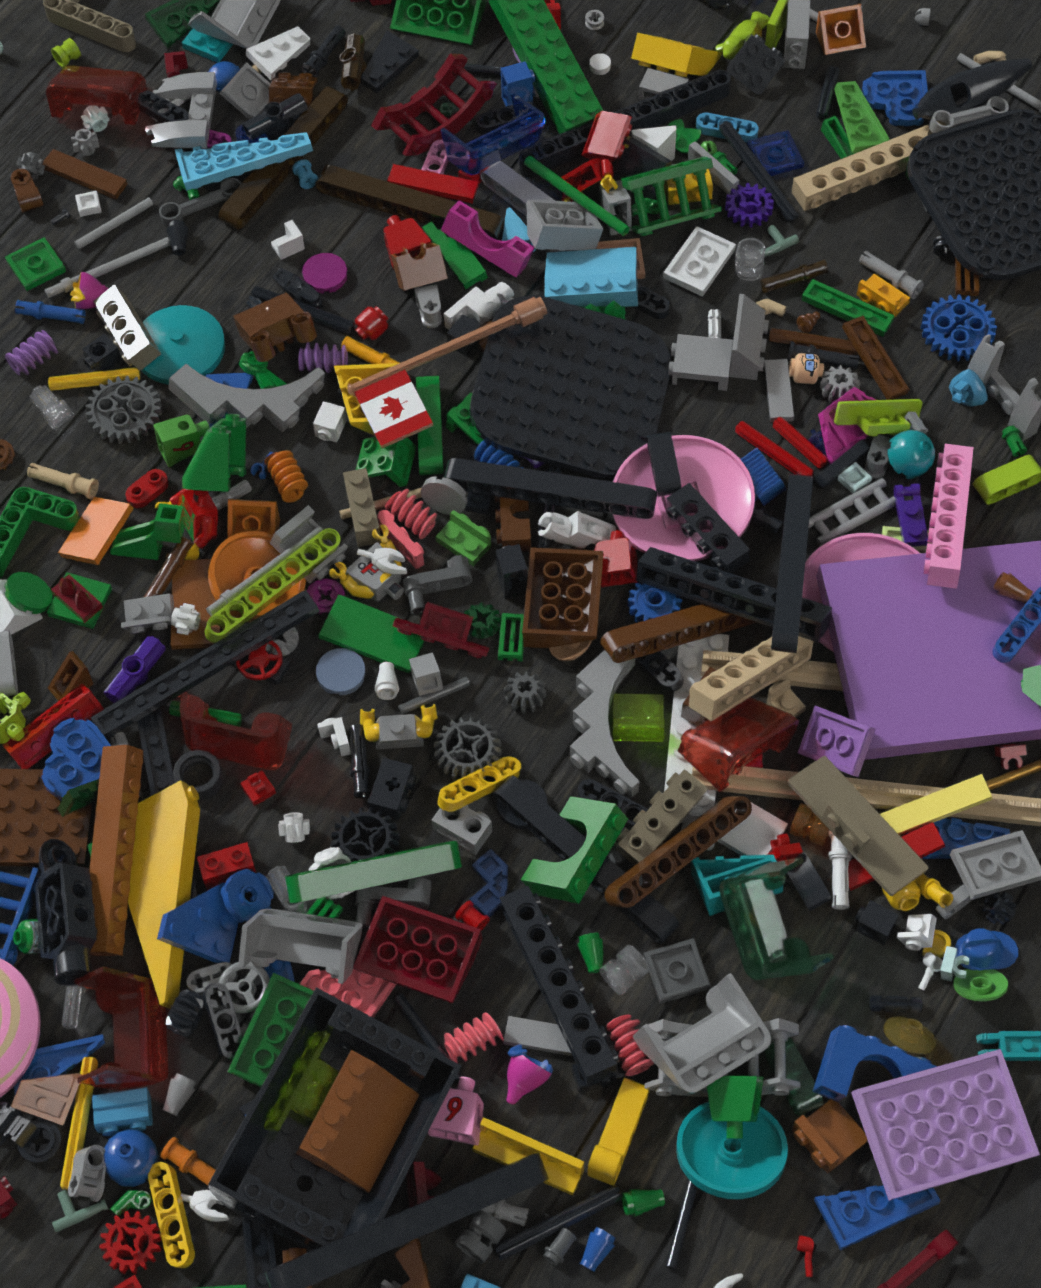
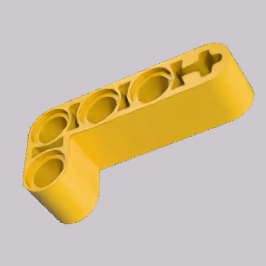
[588,1078,650,1186]

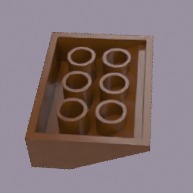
[522,548,604,648]

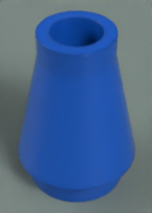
[580,1227,616,1272]

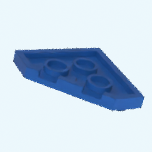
[157,882,245,964]

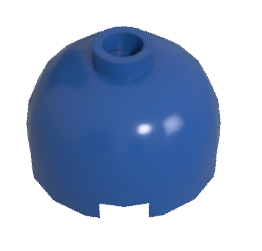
[104,1129,159,1187]

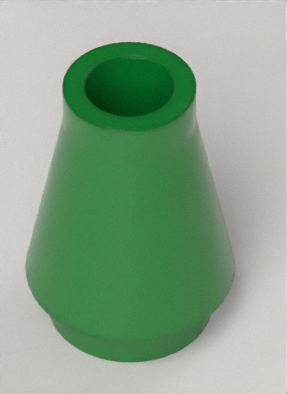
[577,933,604,974]
[622,1189,665,1217]

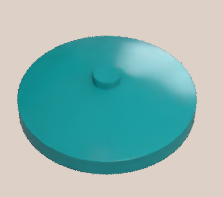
[142,305,225,385]
[676,1102,788,1199]

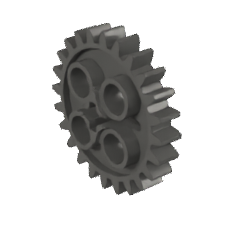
[85,376,162,444]

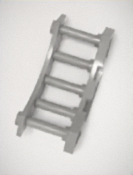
[645,1018,800,1097]

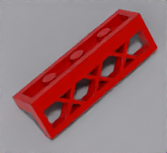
[2,683,104,769]

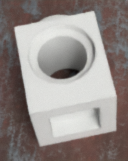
[313,401,347,443]

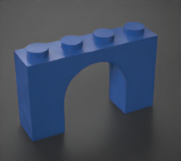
[813,1025,937,1102]

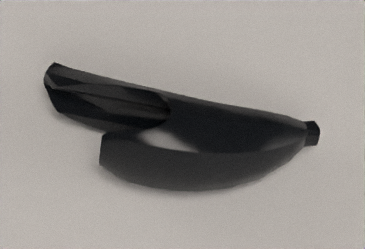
[912,59,1032,121]

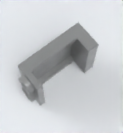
[668,334,733,391]
[270,505,348,584]

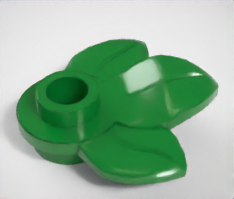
[668,119,701,154]

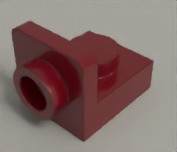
[164,51,188,78]

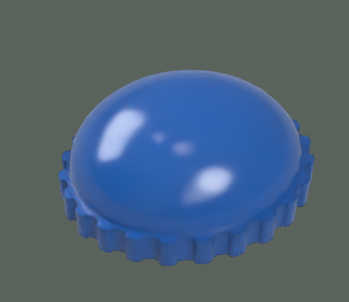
[208,61,240,92]

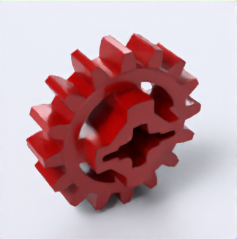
[99,1211,162,1274]

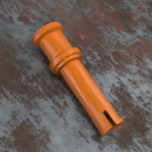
[160,1137,216,1185]

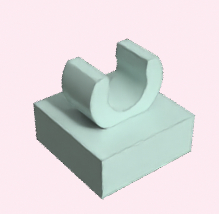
[940,946,969,982]

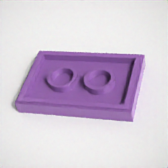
[798,706,876,777]

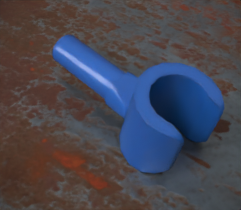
[251,452,273,479]

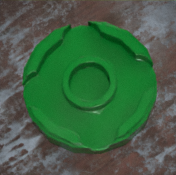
[4,572,53,614]

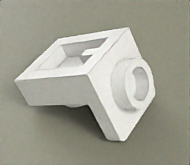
[317,717,351,756]
[897,914,937,951]

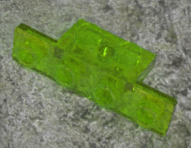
[264,1031,339,1131]

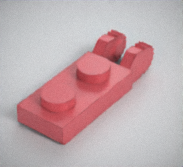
[377,510,424,569]

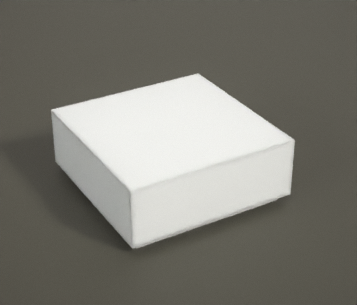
[75,191,102,217]

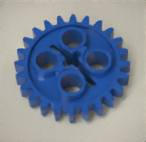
[921,295,997,361]

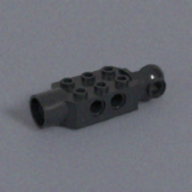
[35,839,97,986]

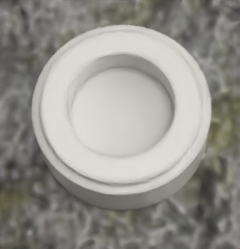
[589,54,611,75]

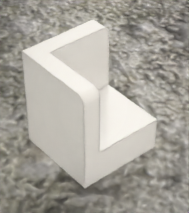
[271,220,305,260]

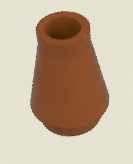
[993,572,1033,604]

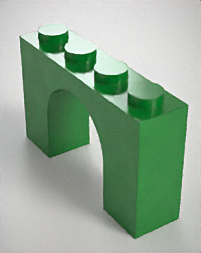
[521,796,628,904]

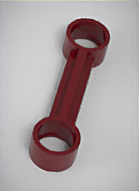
[877,1229,959,1288]

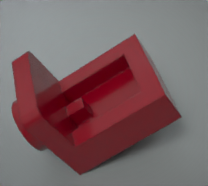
[0,1176,17,1219]

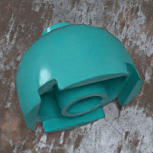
[888,430,935,479]

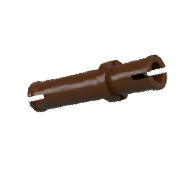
[143,536,194,598]

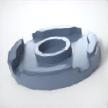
[316,648,365,695]

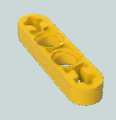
[437,756,521,812]
[148,1162,195,1269]

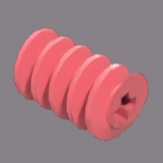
[385,489,438,539]
[444,1012,504,1063]
[606,1014,655,1076]

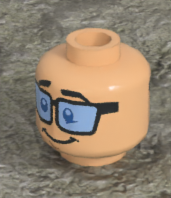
[789,353,824,385]

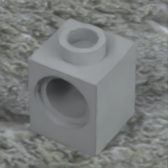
[409,653,443,696]

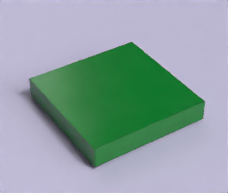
[5,237,66,291]
[47,572,112,629]

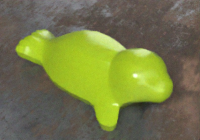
[716,11,770,60]

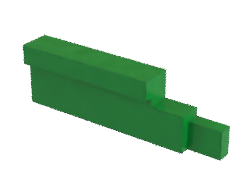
[422,221,488,290]

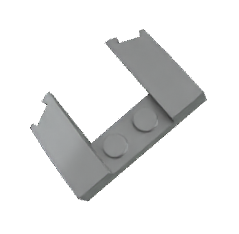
[145,72,217,148]
[967,334,1041,441]

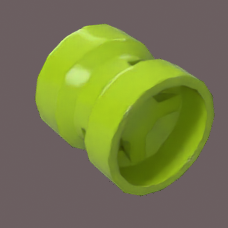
[51,38,81,68]

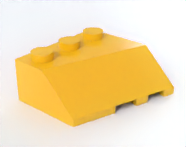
[631,33,722,77]
[334,363,399,436]

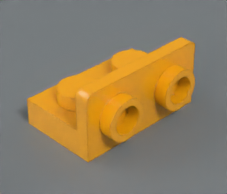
[857,274,910,318]

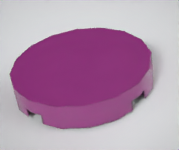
[302,253,347,293]

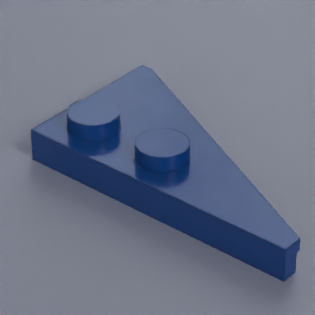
[14,1034,105,1095]

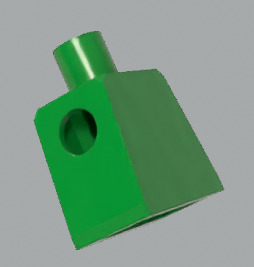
[707,1076,764,1139]

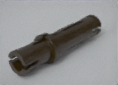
[760,260,829,293]

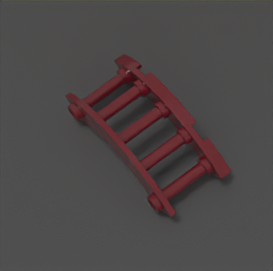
[371,53,497,156]

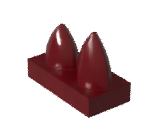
[51,574,103,623]
[405,1162,442,1208]

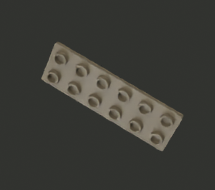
[787,756,928,896]

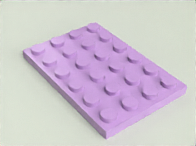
[851,1049,1040,1201]

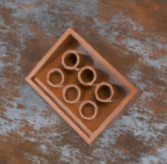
[296,1050,419,1193]

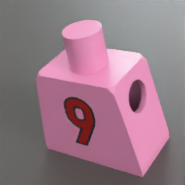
[428,1077,484,1146]

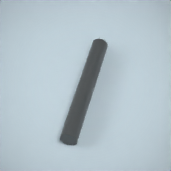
[398,677,470,715]

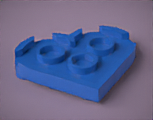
[862,70,928,126]
[42,718,111,801]

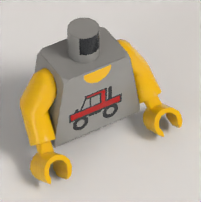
[329,525,404,601]
[360,704,437,750]

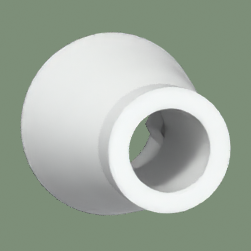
[375,662,399,700]

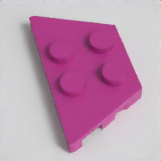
[818,387,876,464]

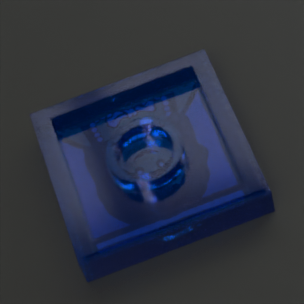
[747,130,804,176]

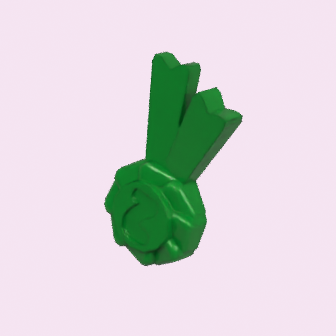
[239,351,287,389]

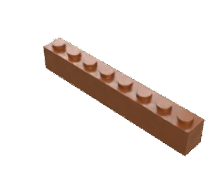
[90,745,143,956]

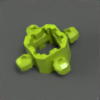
[0,692,31,744]

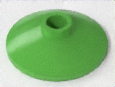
[954,969,1008,1001]

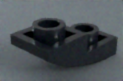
[783,852,833,911]

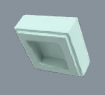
[838,462,872,493]

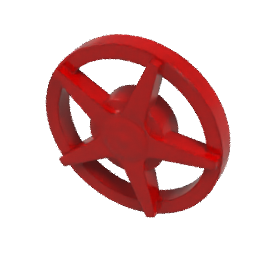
[236,640,283,680]

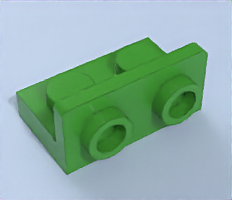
[435,510,491,566]

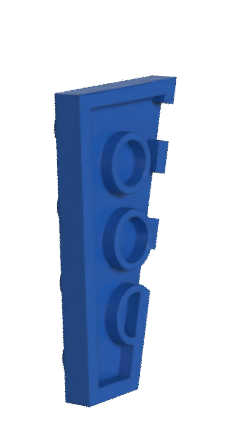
[905,818,1010,859]
[814,1185,940,1251]

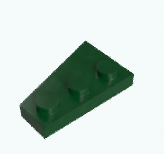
[58,779,99,817]

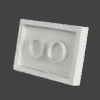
[663,226,736,297]

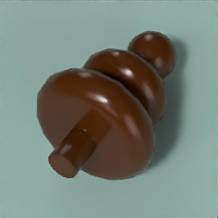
[797,311,820,333]

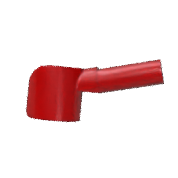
[797,1236,814,1277]

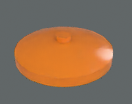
[208,531,306,622]

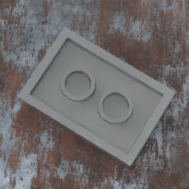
[950,830,1041,900]

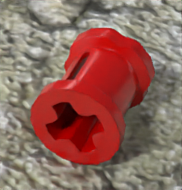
[455,900,490,931]

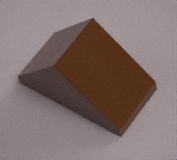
[48,651,93,701]

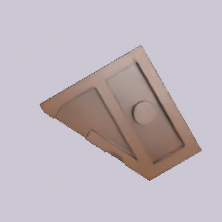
[11,1073,83,1125]

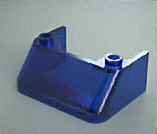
[440,93,546,175]

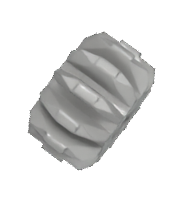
[820,365,860,403]

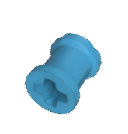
[292,159,318,189]

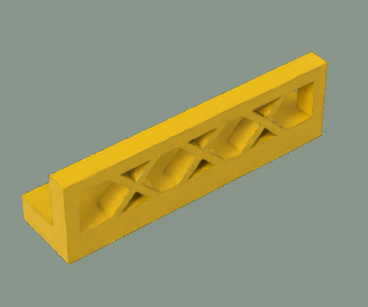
[473,1117,584,1196]

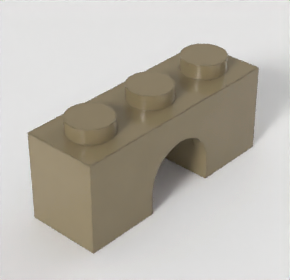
[343,468,381,547]

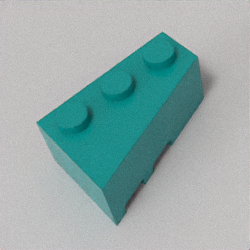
[691,855,783,916]

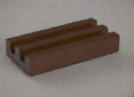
[955,257,979,296]

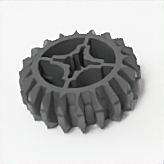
[434,716,502,781]

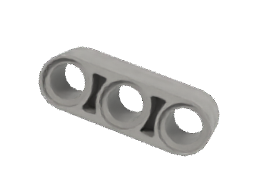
[0,631,18,697]

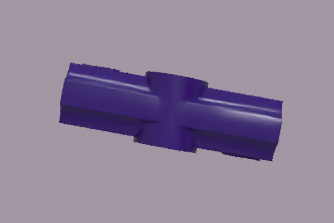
[104,636,166,703]

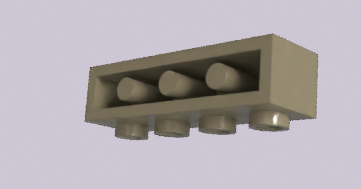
[616,769,708,866]

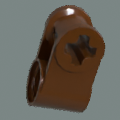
[11,169,44,213]

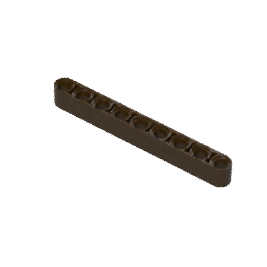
[219,86,348,230]
[315,165,505,240]

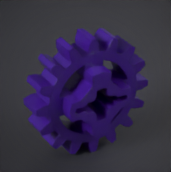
[725,183,774,228]

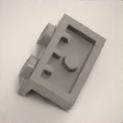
[121,594,174,633]

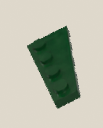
[145,0,220,49]

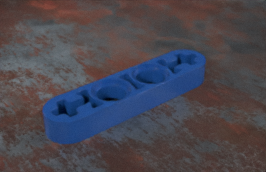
[992,587,1041,663]

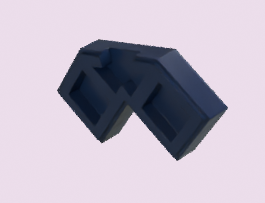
[470,849,508,917]

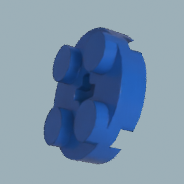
[221,869,273,923]

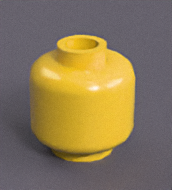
[882,880,921,911]

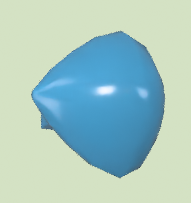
[949,369,988,407]

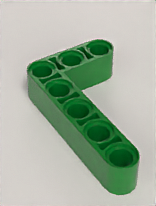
[0,487,80,579]

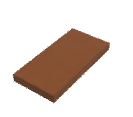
[171,559,221,650]

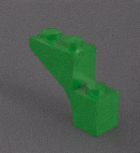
[110,503,185,560]

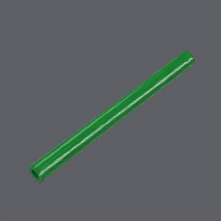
[524,156,630,236]

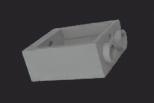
[783,0,810,69]

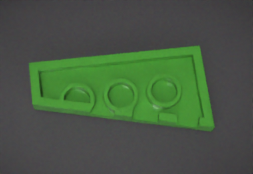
[834,81,890,153]

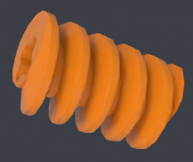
[264,450,308,503]

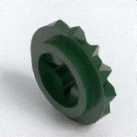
[464,602,501,639]

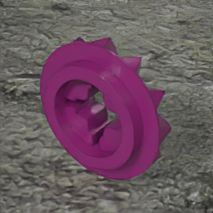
[307,579,345,614]

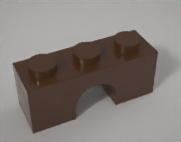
[495,496,531,552]

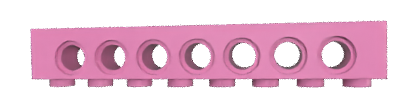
[923,444,974,589]

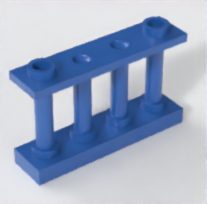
[0,867,41,965]

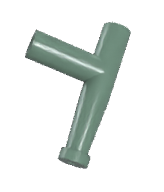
[756,225,799,261]
[52,1190,108,1232]

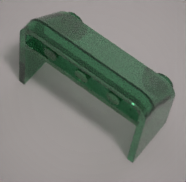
[719,857,834,980]

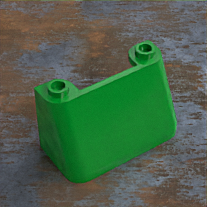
[182,414,246,492]

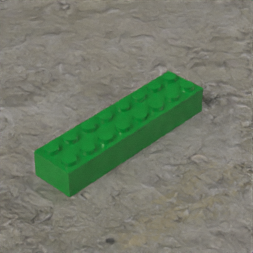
[489,0,603,134]

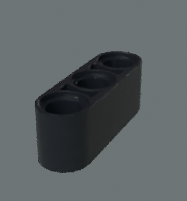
[647,432,681,497]

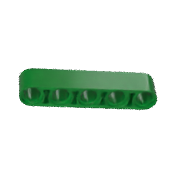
[416,376,444,476]

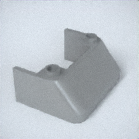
[238,909,362,984]

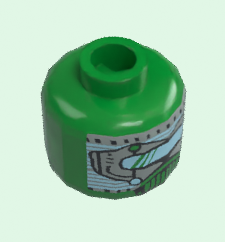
[13,919,40,954]

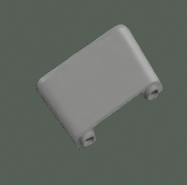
[188,0,281,49]
[632,973,771,1094]

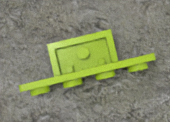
[834,399,923,436]

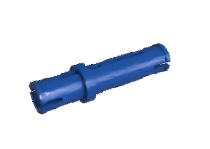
[15,300,86,324]

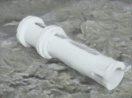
[829,831,852,910]

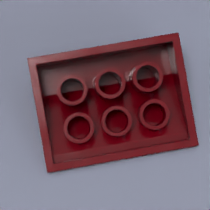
[353,896,483,1004]

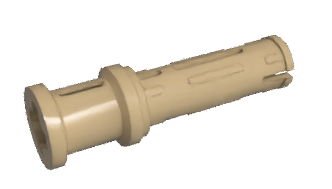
[27,463,99,500]

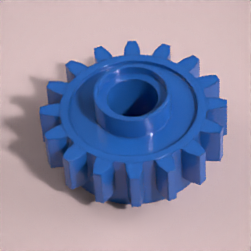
[628,583,682,623]

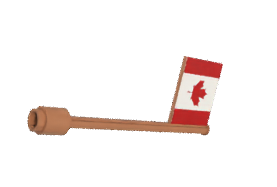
[347,297,548,448]

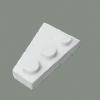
[246,27,311,80]

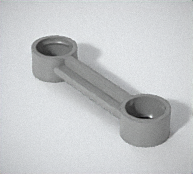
[929,96,1009,133]

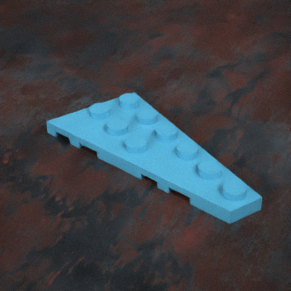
[175,132,313,191]

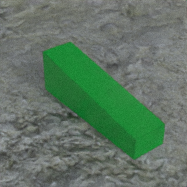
[821,116,856,159]

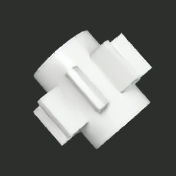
[171,603,201,635]
[278,813,310,843]

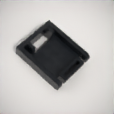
[613,136,672,200]

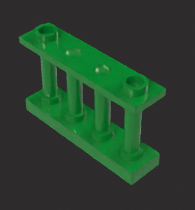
[621,156,722,236]

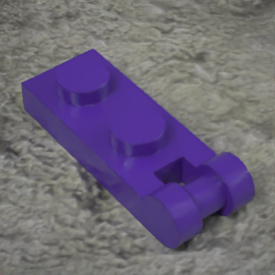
[894,484,928,547]

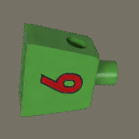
[153,415,210,467]

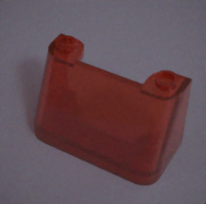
[46,66,147,125]
[180,693,293,770]
[677,697,799,792]

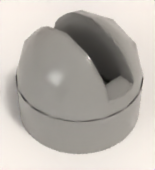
[915,8,930,26]

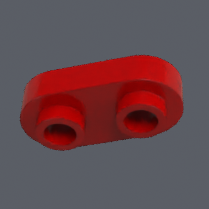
[125,469,169,508]

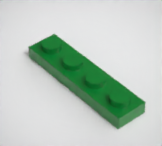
[802,279,894,337]

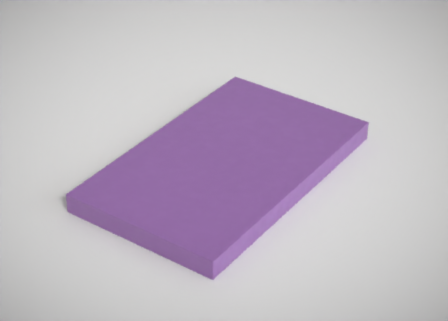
[816,541,1041,760]

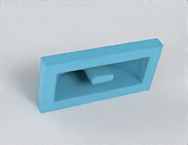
[502,208,536,252]

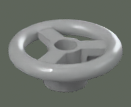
[218,962,270,1013]

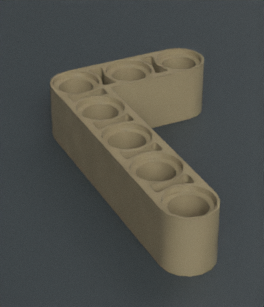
[43,0,136,52]

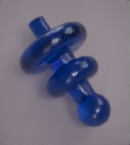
[808,429,827,457]

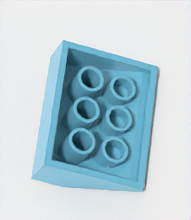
[545,247,638,307]

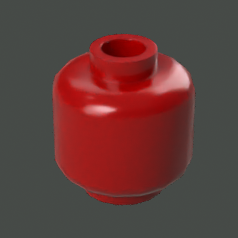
[355,306,388,340]

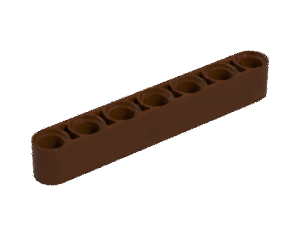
[600,604,755,663]
[605,796,752,908]

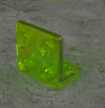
[613,694,664,742]

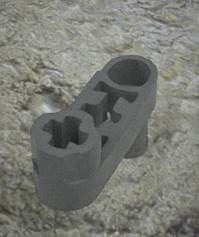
[403,555,473,615]
[355,877,432,930]

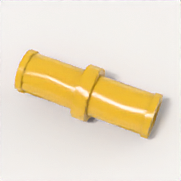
[915,874,954,908]

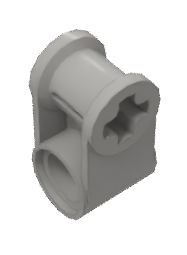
[414,284,442,328]
[68,1145,106,1202]

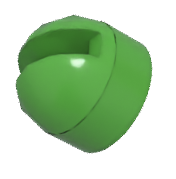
[701,141,717,156]

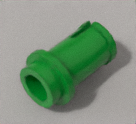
[713,151,738,176]
[1002,425,1027,457]

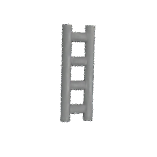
[808,478,896,546]

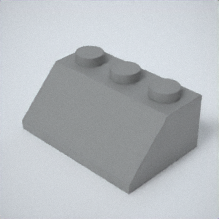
[526,199,603,251]
[729,294,769,380]

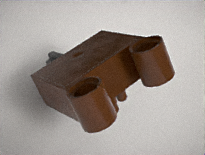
[233,292,317,362]

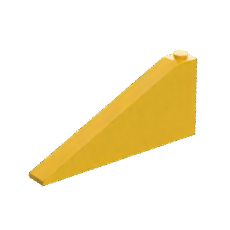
[128,780,200,1009]

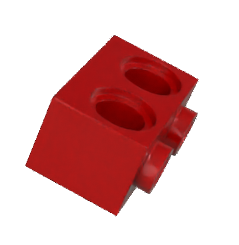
[197,842,256,891]

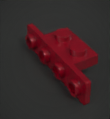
[393,602,490,658]

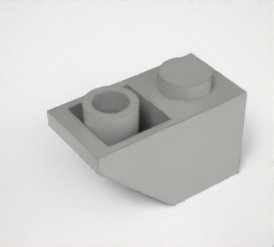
[639,68,689,102]

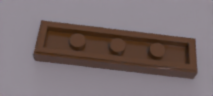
[42,149,128,199]
[842,316,910,400]

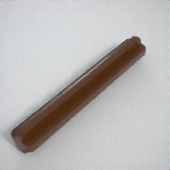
[769,328,858,355]

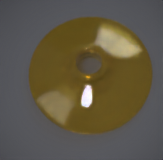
[883,1017,936,1054]

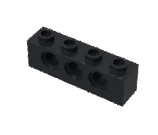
[666,483,750,574]

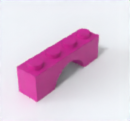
[441,200,534,277]

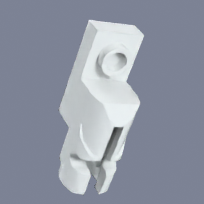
[444,282,514,330]
[538,511,616,549]

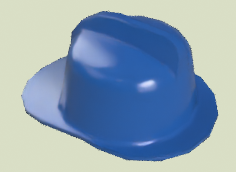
[955,928,1018,971]

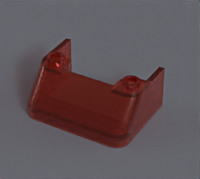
[75,967,169,1090]

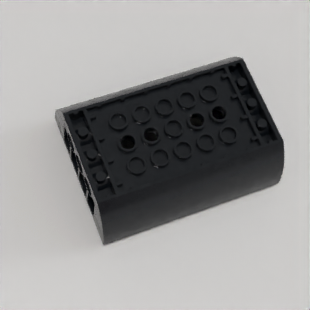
[208,987,461,1268]

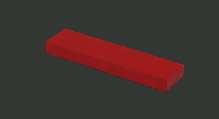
[387,164,479,203]
[848,822,945,891]

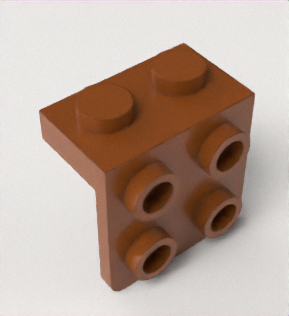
[792,1099,868,1173]

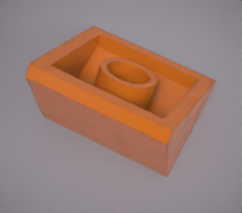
[816,4,866,55]
[228,499,280,538]

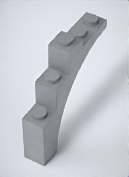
[169,364,325,432]
[570,650,639,799]

